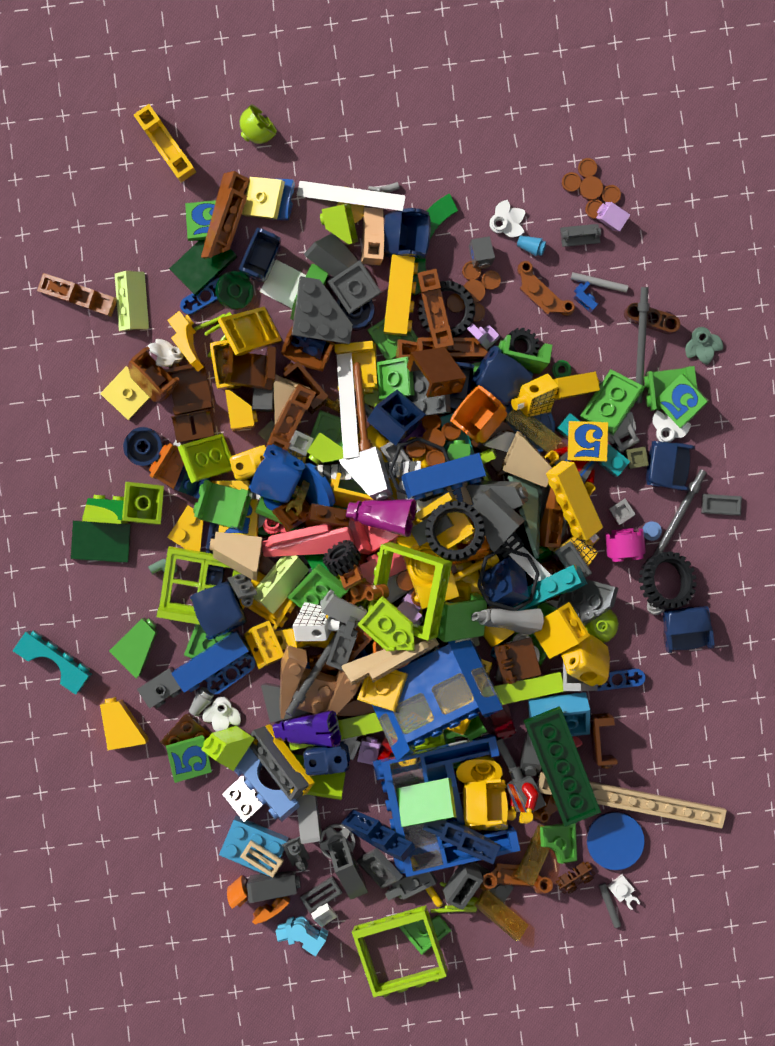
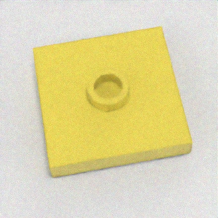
[242,177,285,219]
[100,366,150,420]

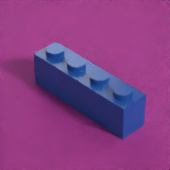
[401,453,486,501]
[171,629,250,693]

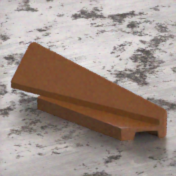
[201,171,250,259]
[396,338,488,362]

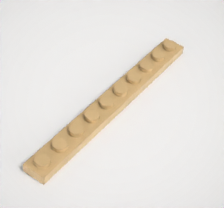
[537,772,727,828]

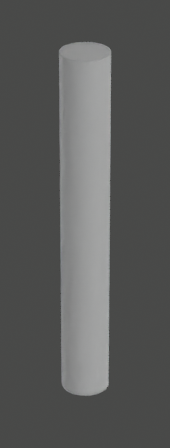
[571,272,628,293]

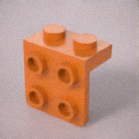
[149,443,184,489]

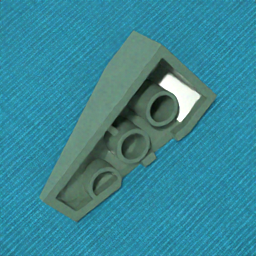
[508,475,542,559]

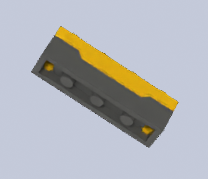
[249,724,315,801]

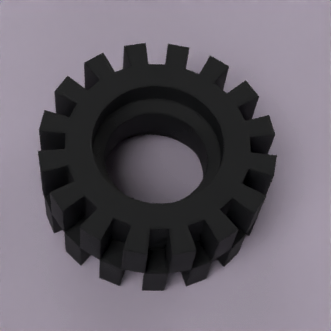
[508,328,540,356]
[323,540,361,576]

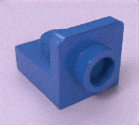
[573,281,598,313]

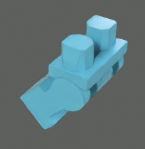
[276,916,329,957]

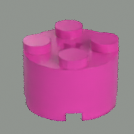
[605,528,646,562]

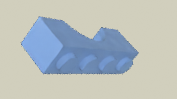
[234,747,300,822]

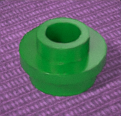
[552,360,571,378]

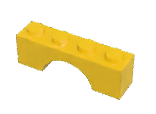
[134,104,196,183]

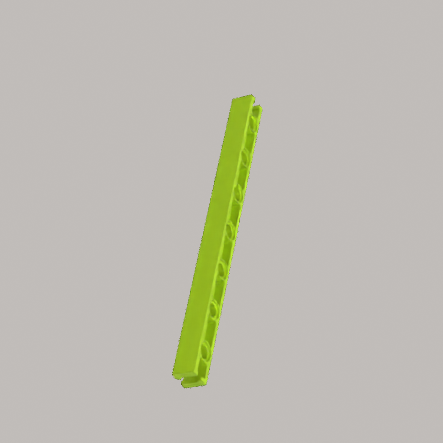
[289,672,563,751]

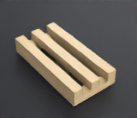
[240,840,284,878]

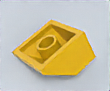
[225,390,258,431]

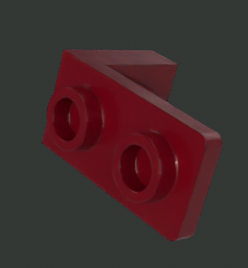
[491,704,516,739]

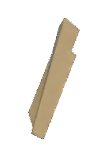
[342,637,439,686]

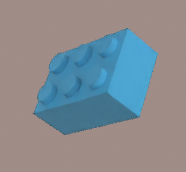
[528,692,590,736]
[219,815,289,877]

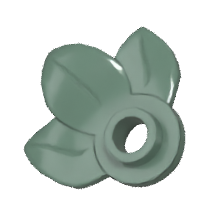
[685,327,723,365]

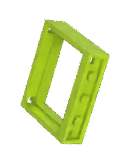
[367,542,452,641]
[352,905,448,998]

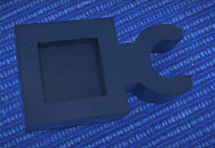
[291,336,327,359]

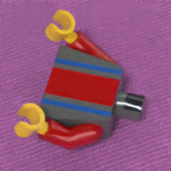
[544,446,595,497]
[506,767,546,823]

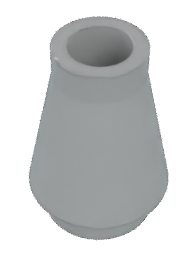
[189,687,214,716]

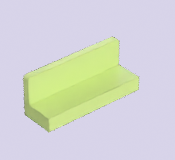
[115,271,149,331]
[253,555,309,614]

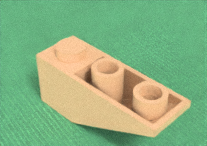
[361,207,384,265]

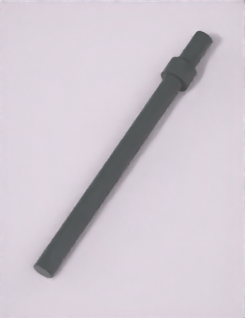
[635,287,650,403]
[653,469,707,555]
[286,623,346,716]

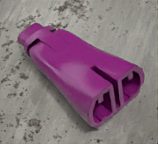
[346,499,417,537]

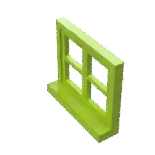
[157,546,241,625]

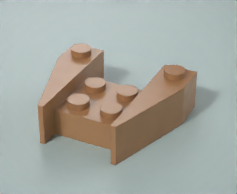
[280,645,362,719]

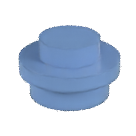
[642,521,662,541]

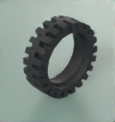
[418,281,475,338]
[425,501,485,561]
[639,551,697,610]

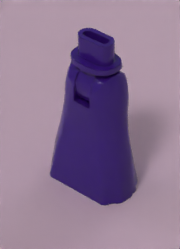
[273,710,341,748]

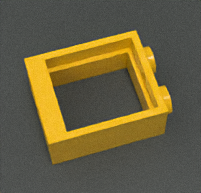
[244,621,284,669]

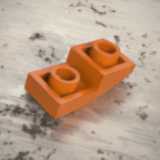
[227,875,248,909]
[252,896,290,924]

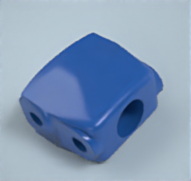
[249,444,305,503]

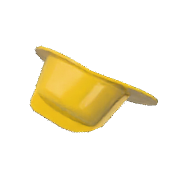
[456,755,502,783]

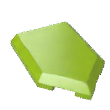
[357,596,415,651]

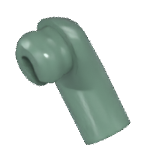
[148,559,177,575]

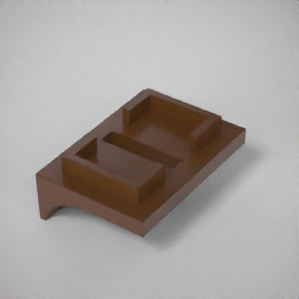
[171,409,215,443]
[272,495,311,532]

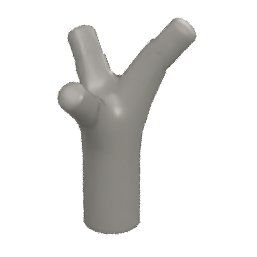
[368,182,400,193]

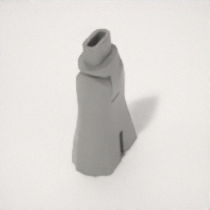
[471,609,544,635]

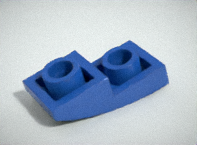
[272,178,295,220]

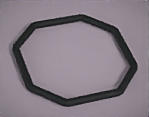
[389,437,451,502]
[477,547,540,611]

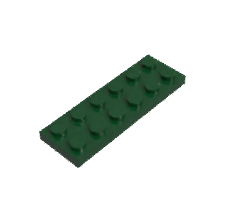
[523,706,601,827]

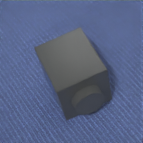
[468,236,495,269]

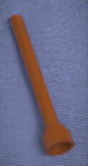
[353,362,373,452]

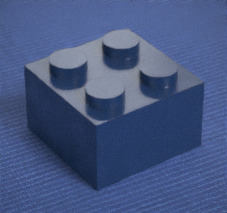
[367,390,426,446]
[482,557,529,610]

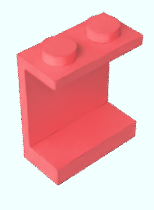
[349,498,401,555]

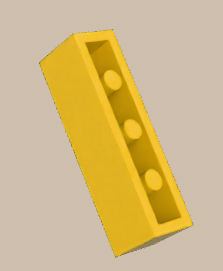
[384,255,418,336]
[546,461,603,540]

